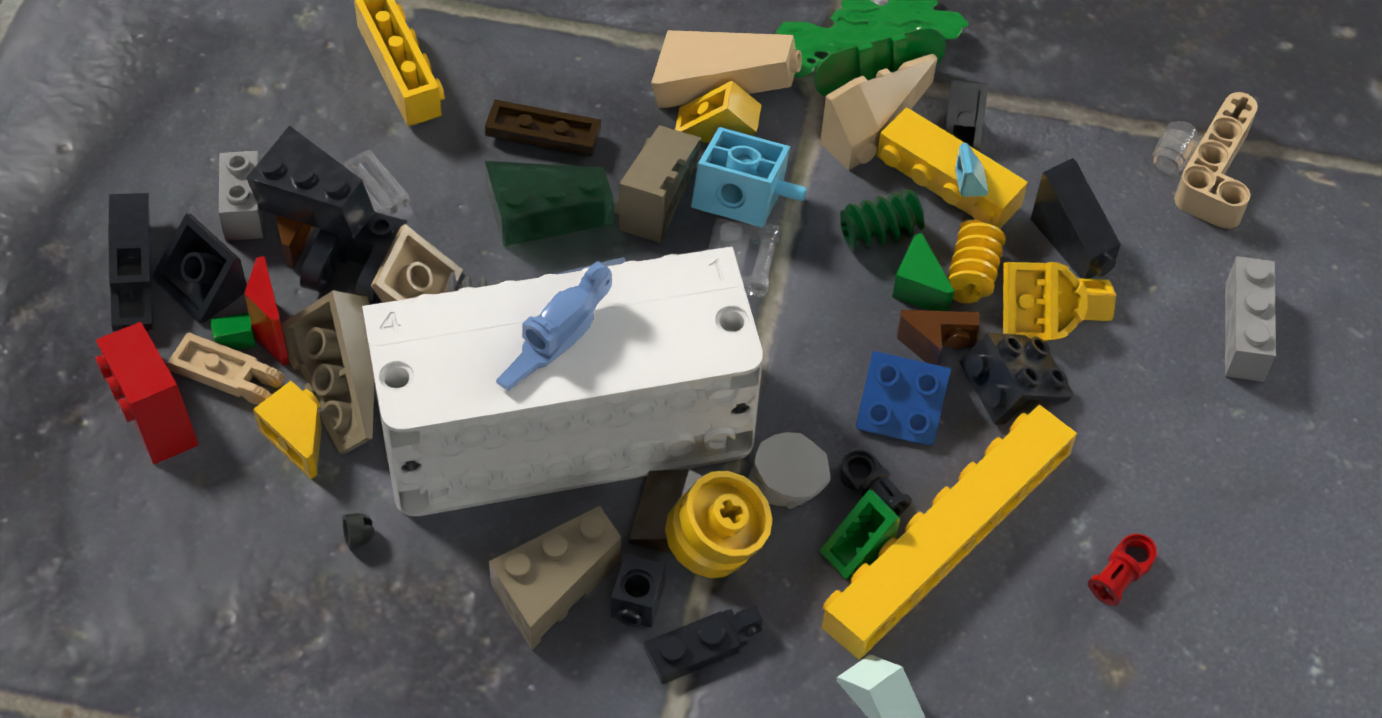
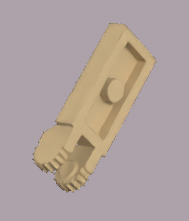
[167,332,285,405]

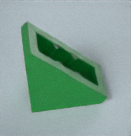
[892,233,954,311]
[819,490,900,580]

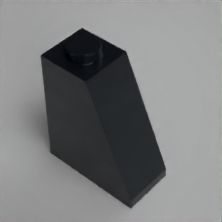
[1030,158,1121,279]

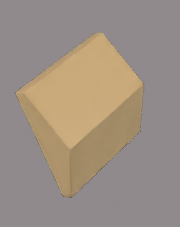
[371,224,463,303]

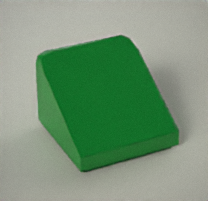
[211,312,256,350]

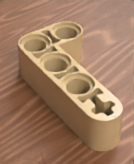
[1174,92,1258,229]

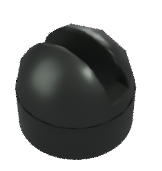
[342,513,375,548]

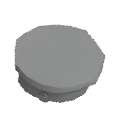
[748,432,831,509]

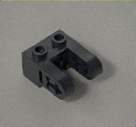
[300,212,408,305]

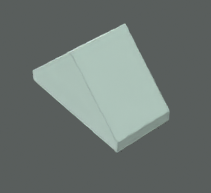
[837,654,925,718]

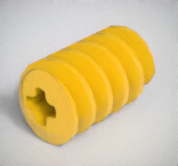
[948,220,1006,304]

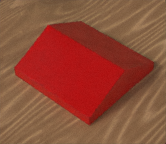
[244,256,290,365]

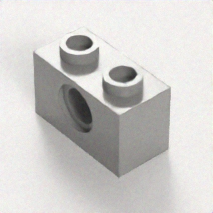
[219,151,264,241]

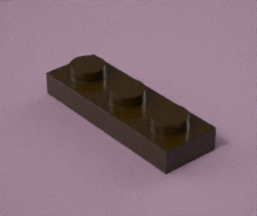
[485,99,601,156]

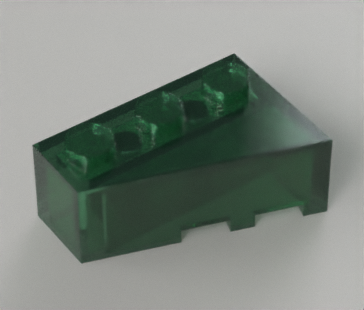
[484,161,613,247]

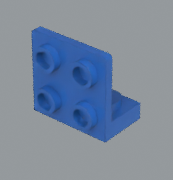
[856,351,951,446]

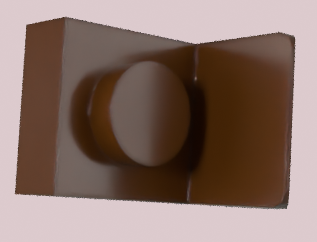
[897,310,980,365]

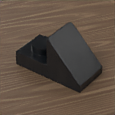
[944,80,989,152]

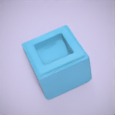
[955,143,989,197]

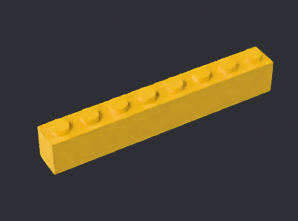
[822,404,1077,660]

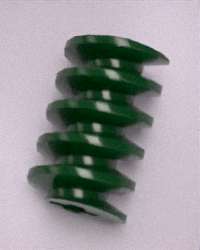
[840,189,925,252]

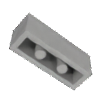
[1225,256,1276,382]

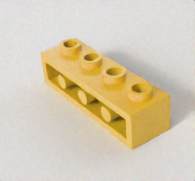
[354,0,445,127]
[877,107,1028,229]

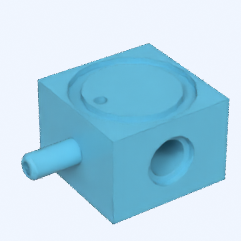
[691,127,807,228]

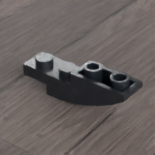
[108,193,153,332]

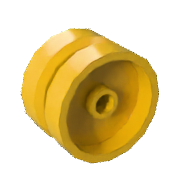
[665,471,773,578]

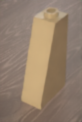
[651,30,802,108]

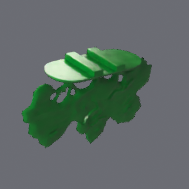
[776,0,969,97]

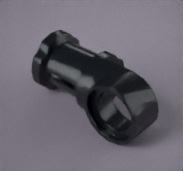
[840,450,912,517]

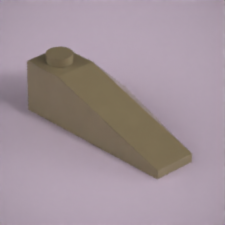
[281,291,374,454]

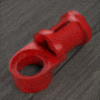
[1088,533,1157,606]

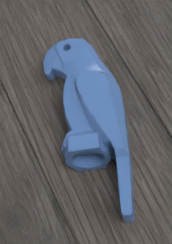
[496,261,612,391]

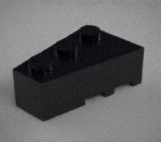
[246,125,375,239]

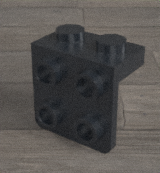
[960,332,1073,424]

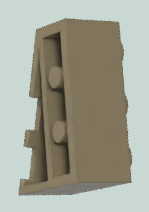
[615,125,701,243]
[489,505,621,650]

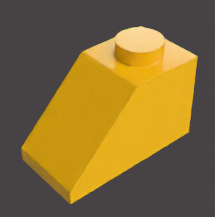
[675,81,761,143]
[253,381,322,479]

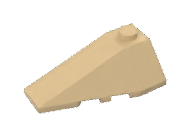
[820,54,937,171]

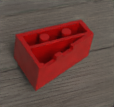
[94,322,199,465]

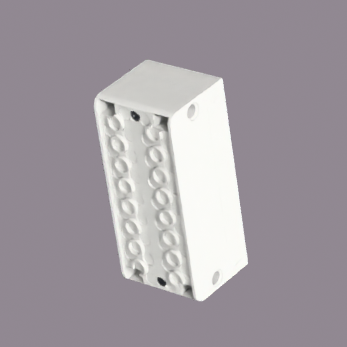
[362,246,763,516]

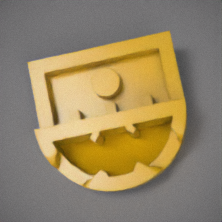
[1003,262,1088,341]

